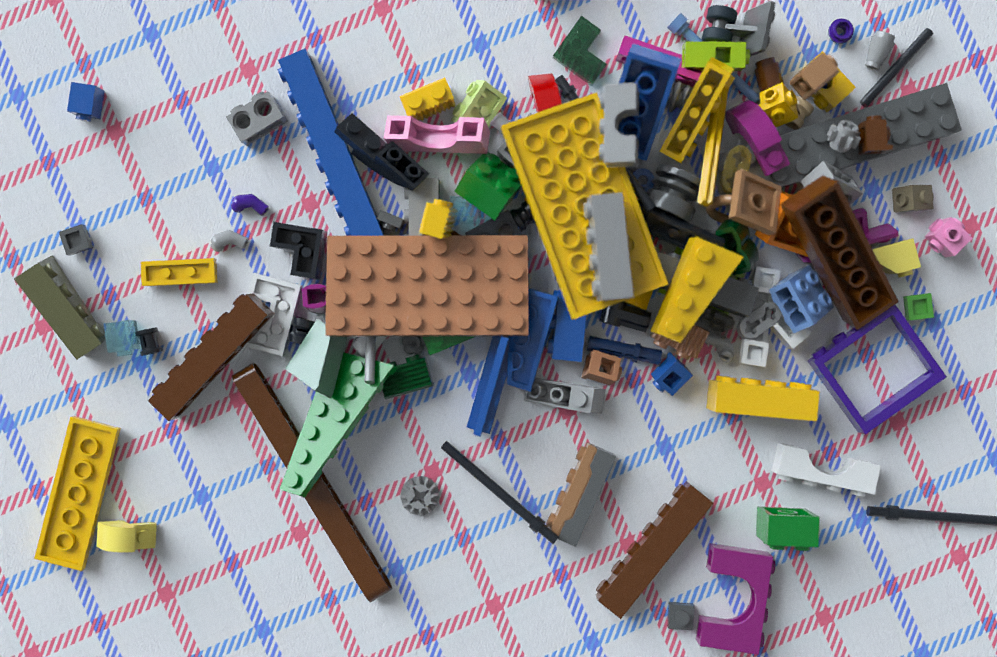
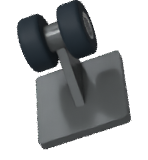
[702,1,776,57]

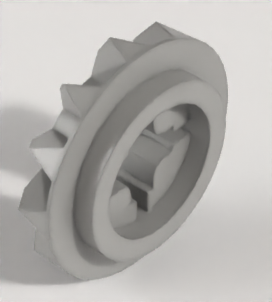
[400,476,440,516]

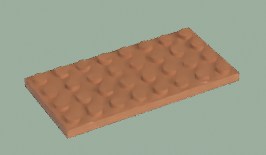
[325,235,528,336]

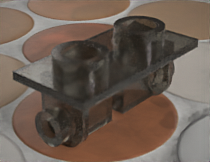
[694,306,735,339]

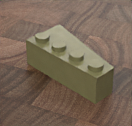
[14,255,107,360]

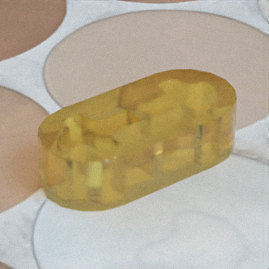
[720,145,752,194]

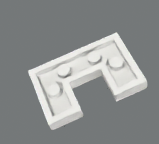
[245,273,303,356]

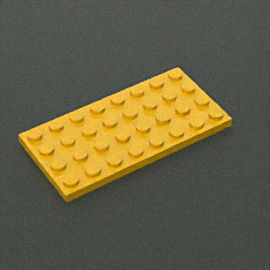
[501,92,668,320]

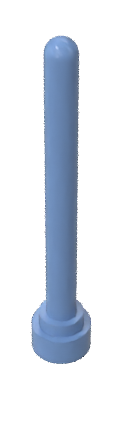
[667,13,760,103]

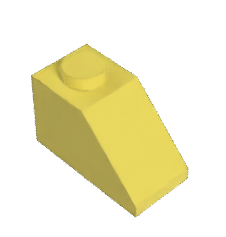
[872,239,921,278]

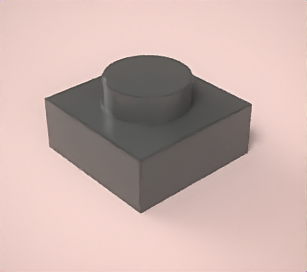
[377,210,405,232]
[59,224,93,256]
[667,602,695,630]

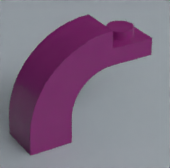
[725,100,790,176]

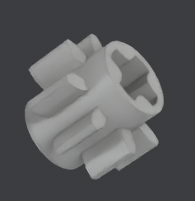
[827,120,861,152]

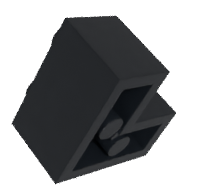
[270,222,328,280]

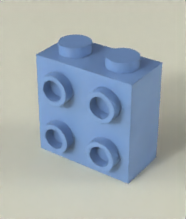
[769,264,834,333]

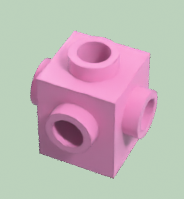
[924,217,973,257]

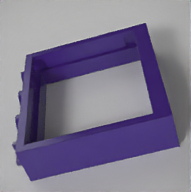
[807,305,947,435]

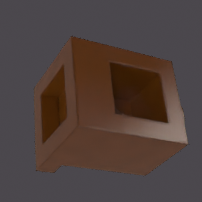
[858,115,893,155]

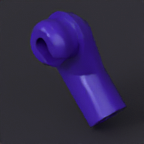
[231,194,269,216]

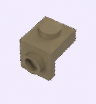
[892,185,934,213]

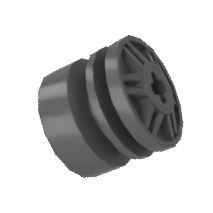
[647,165,701,223]

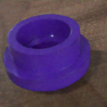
[828,18,854,44]

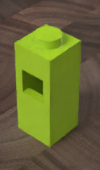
[682,42,750,71]

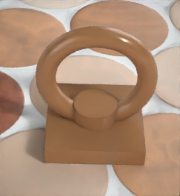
[706,169,782,235]

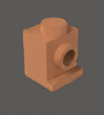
[581,350,622,385]

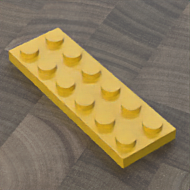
[34,416,121,571]

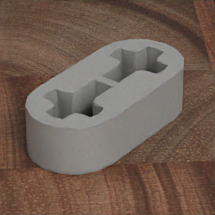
[736,302,781,339]

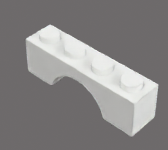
[772,442,881,497]

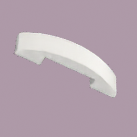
[740,266,780,368]

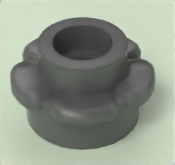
[402,336,425,355]

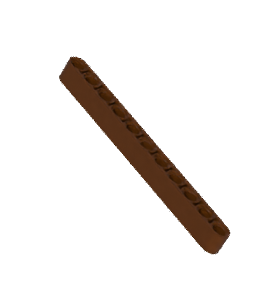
[232,362,392,603]

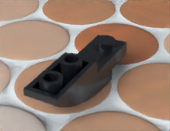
[334,113,430,191]

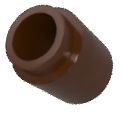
[754,57,785,92]

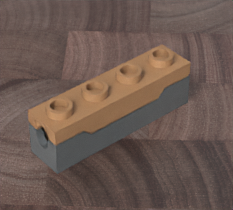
[546,442,616,547]

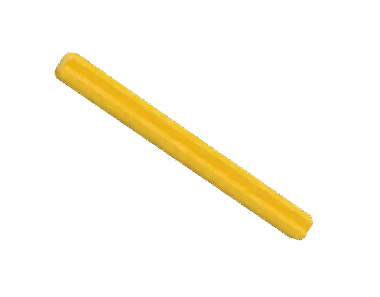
[697,90,729,207]

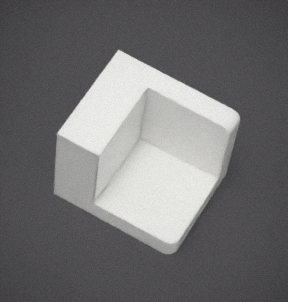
[770,314,812,349]

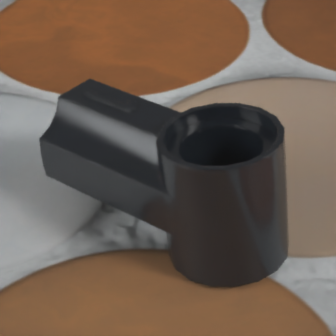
[599,302,652,333]

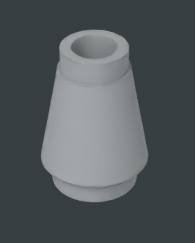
[865,31,895,70]

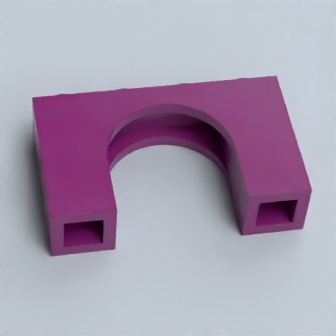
[695,543,775,655]

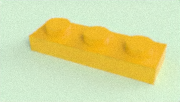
[141,258,218,286]

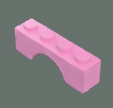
[384,116,490,154]

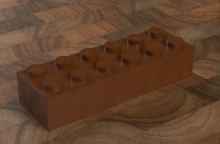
[780,175,899,330]

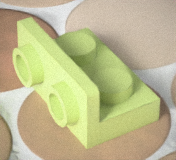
[451,80,507,127]

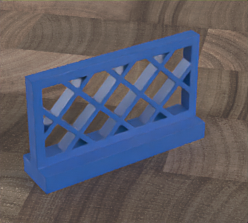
[467,336,509,437]

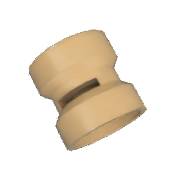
[785,96,814,130]

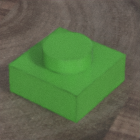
[903,293,934,321]

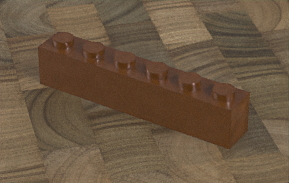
[148,293,275,421]
[596,481,713,619]

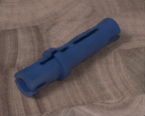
[587,335,662,365]

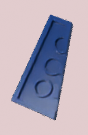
[507,287,559,392]

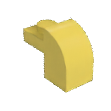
[97,520,157,552]

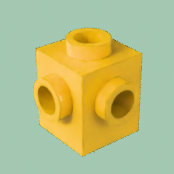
[758,82,798,128]

